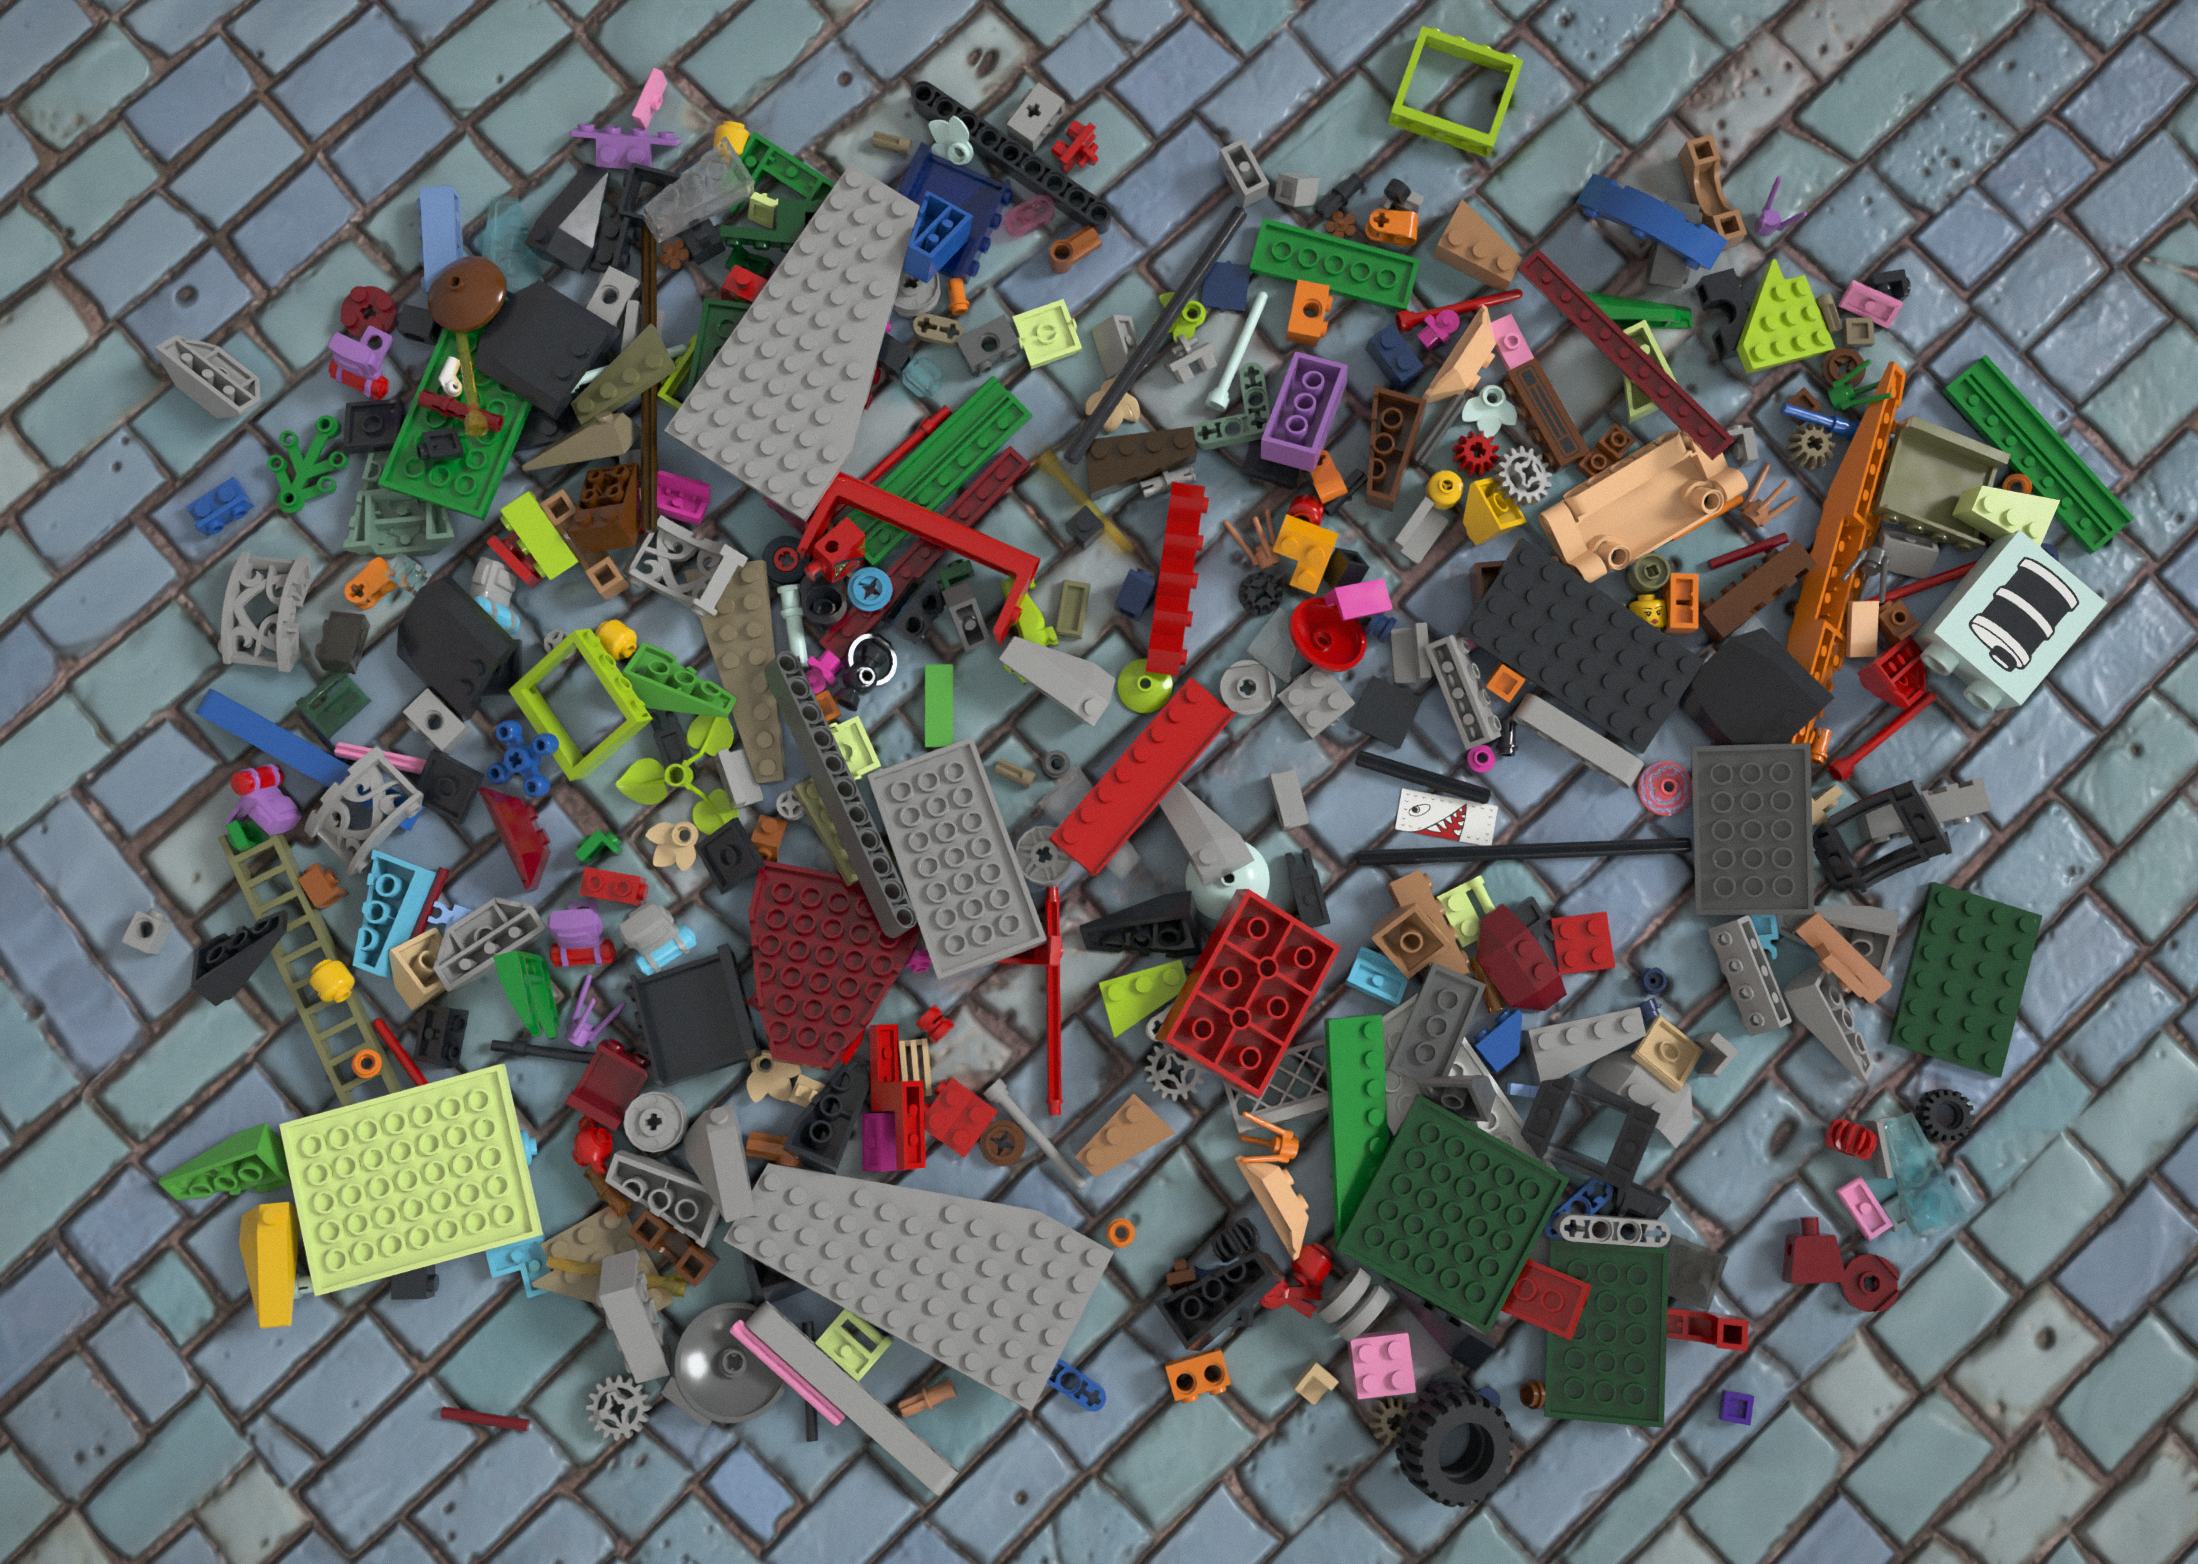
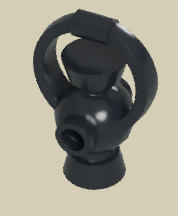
[833,633,897,712]

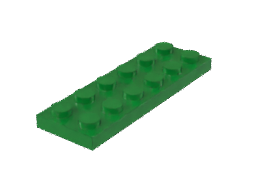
[1249,218,1420,311]

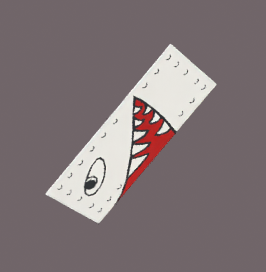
[1395,788,1498,845]

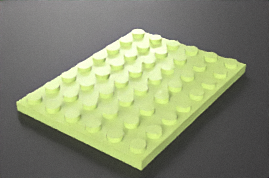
[279,1064,543,1296]

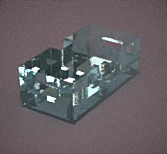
[383,552,432,596]

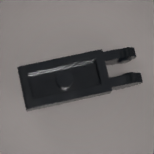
[650,710,701,787]
[1285,848,1330,928]

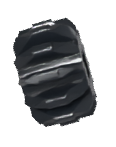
[1210,1218,1261,1263]

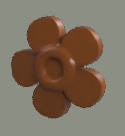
[1326,211,1356,239]
[659,239,690,270]

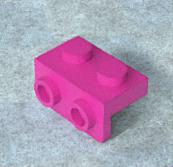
[657,470,711,526]

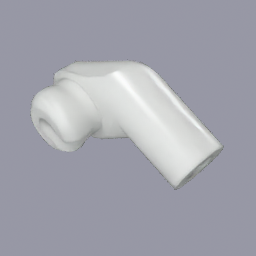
[439,356,463,397]

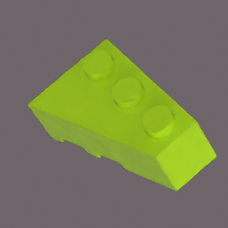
[500,491,579,580]
[1099,959,1187,1038]

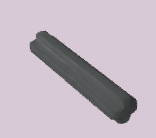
[1411,395,1467,466]

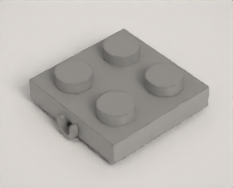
[1277,666,1355,739]

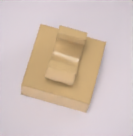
[788,1074,826,1108]

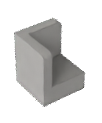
[1274,172,1320,207]

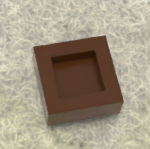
[1786,387,1823,426]

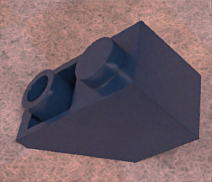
[1114,568,1155,622]

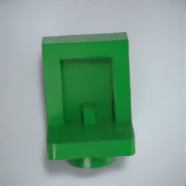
[226,820,271,852]
[574,829,623,864]

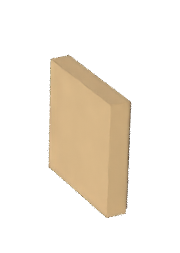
[1631,1014,1704,1093]

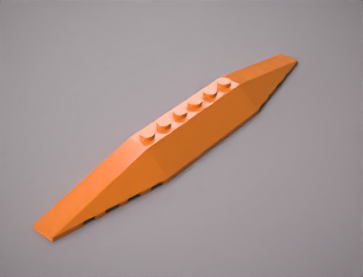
[1786,361,1906,744]

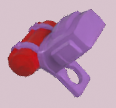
[328,326,393,400]
[225,763,302,835]
[547,900,616,968]

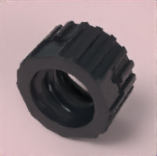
[1384,178,1411,205]

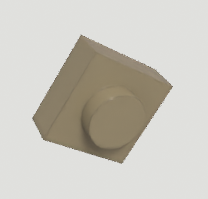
[1842,317,1875,348]

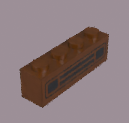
[1502,357,1590,474]

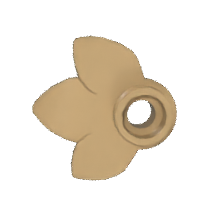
[1086,378,1140,434]
[645,822,699,872]
[747,1050,801,1103]

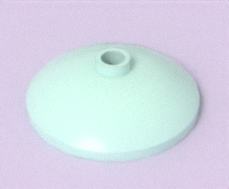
[1185,842,1270,921]

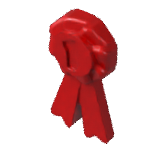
[1258,1279,1323,1319]

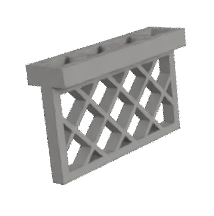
[1222,1038,1329,1137]

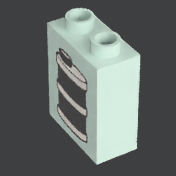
[1912,530,2107,712]

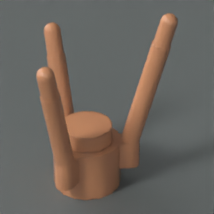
[1740,463,1799,528]
[1223,509,1281,570]

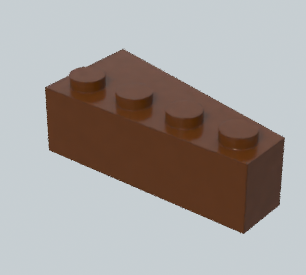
[1366,385,1427,512]
[1698,539,1818,644]

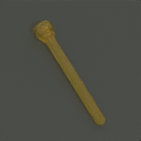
[455,332,488,437]
[1035,449,1134,554]
[546,1257,687,1298]

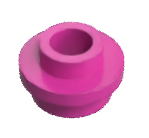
[1467,745,1495,773]
[905,950,932,973]

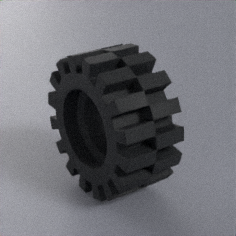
[1915,1089,1975,1141]

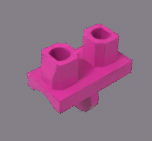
[1417,310,1460,352]
[805,649,844,694]

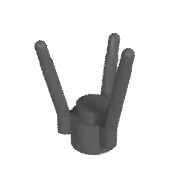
[1841,546,1891,603]

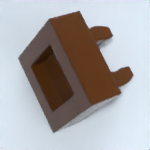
[1166,1258,1200,1294]

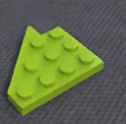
[1736,259,1836,374]

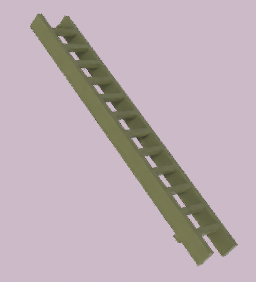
[218,833,403,1107]

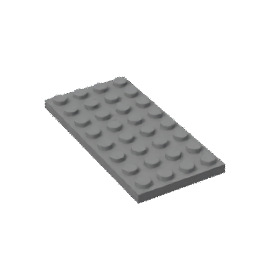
[867,737,1048,982]

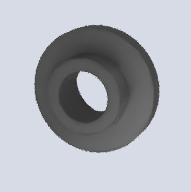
[1043,750,1070,778]

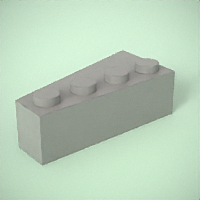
[1856,777,1992,844]
[1522,1007,1646,1087]
[605,1149,720,1248]
[596,1249,672,1384]

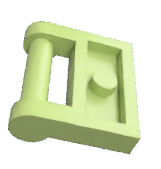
[1435,875,1495,948]
[815,1309,894,1382]

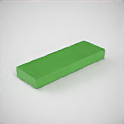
[925,664,953,748]

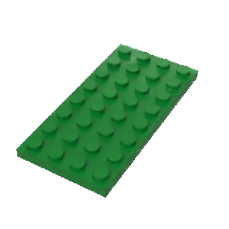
[377,300,532,521]

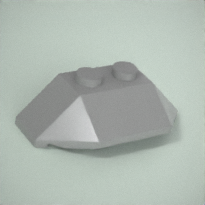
[155,335,260,419]
[433,898,547,992]
[1585,1051,1693,1149]

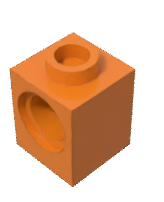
[1485,661,1525,703]

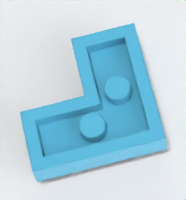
[485,1233,553,1298]

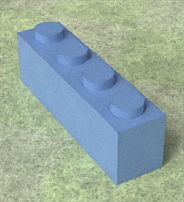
[416,185,464,295]

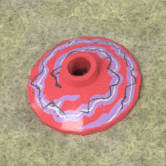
[1637,761,1693,816]

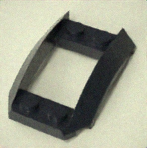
[1813,780,1952,893]
[1520,1077,1661,1193]

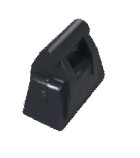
[1612,1182,1671,1234]

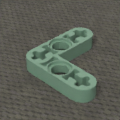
[1194,362,1271,450]

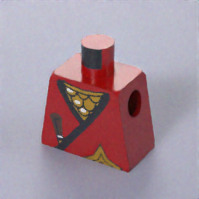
[721,265,768,304]
[804,517,866,583]

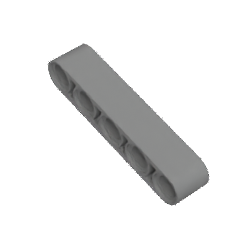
[1512,693,1644,789]

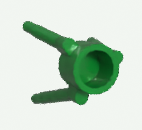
[1828,359,1892,410]

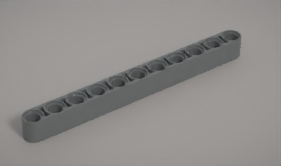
[764,651,917,938]

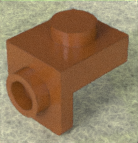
[751,814,787,863]

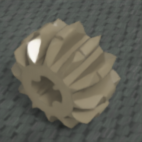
[1785,423,1836,471]
[1369,1395,1411,1446]

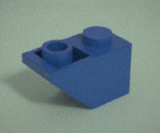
[1471,1009,1522,1073]

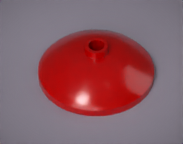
[1289,597,1367,672]

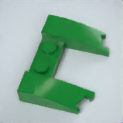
[718,131,835,229]
[493,950,560,1038]

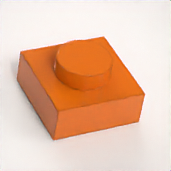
[815,690,842,723]

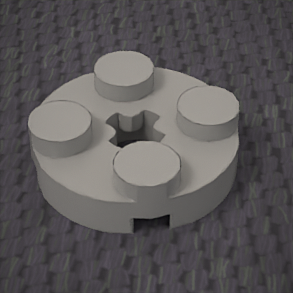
[1219,660,1276,716]

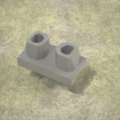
[1164,334,1217,384]

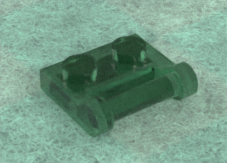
[295,665,372,739]

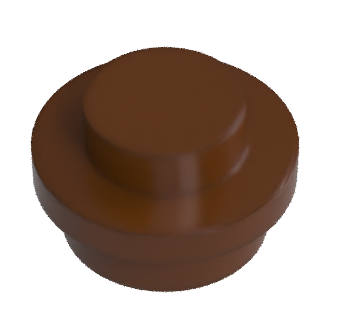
[1519,1379,1546,1410]

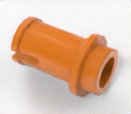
[946,278,970,316]
[1810,727,1832,765]

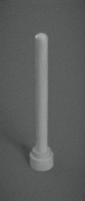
[983,1078,1086,1189]

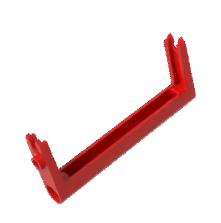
[797,471,1040,646]

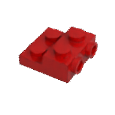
[924,1077,998,1158]

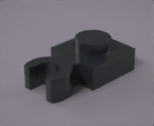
[1510,896,1554,948]

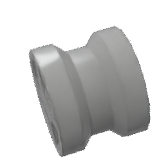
[544,630,577,661]
[776,790,805,821]

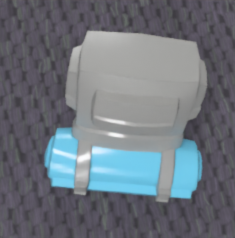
[469,557,520,634]
[619,900,697,976]

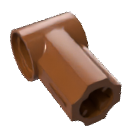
[1049,225,1102,273]
[746,1131,802,1167]

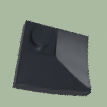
[1240,421,1299,490]

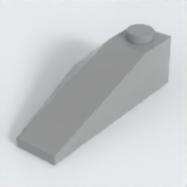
[997,636,1116,726]
[1158,781,1254,887]
[1777,906,1898,976]
[1784,963,1874,1083]
[683,1104,755,1223]

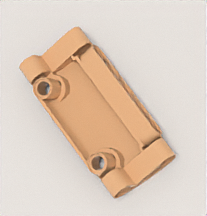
[1538,430,1748,584]

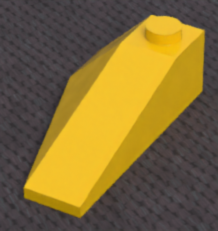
[239,1202,300,1329]

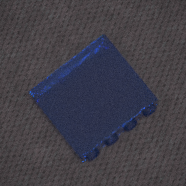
[898,142,1013,285]

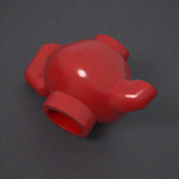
[571,1115,613,1175]

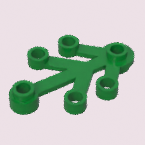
[267,415,349,514]

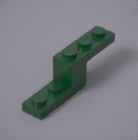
[720,198,823,253]

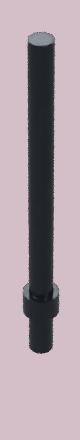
[491,1039,651,1064]

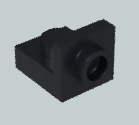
[1863,269,1911,301]
[416,428,464,469]

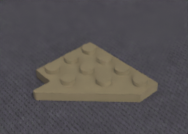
[531,1200,674,1312]

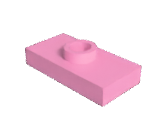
[632,68,668,130]
[1838,280,1903,328]
[1491,314,1534,371]
[1834,1175,1893,1241]

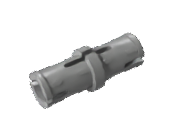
[1139,465,1197,499]

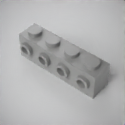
[1424,633,1501,750]
[1708,915,1792,1037]

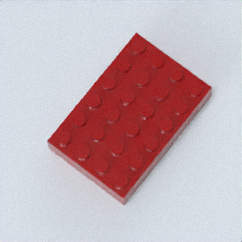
[1155,889,1341,1098]

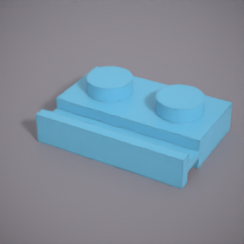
[1345,946,1409,1008]

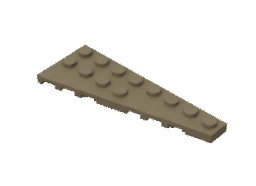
[685,560,787,784]

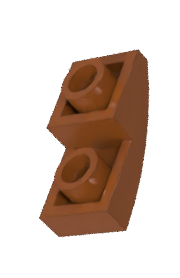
[1576,423,1636,479]

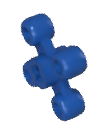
[487,720,559,798]

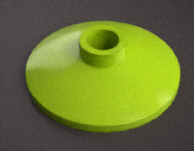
[1117,659,1173,714]

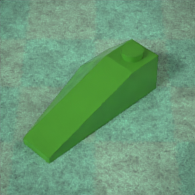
[622,642,737,718]
[159,1123,291,1200]

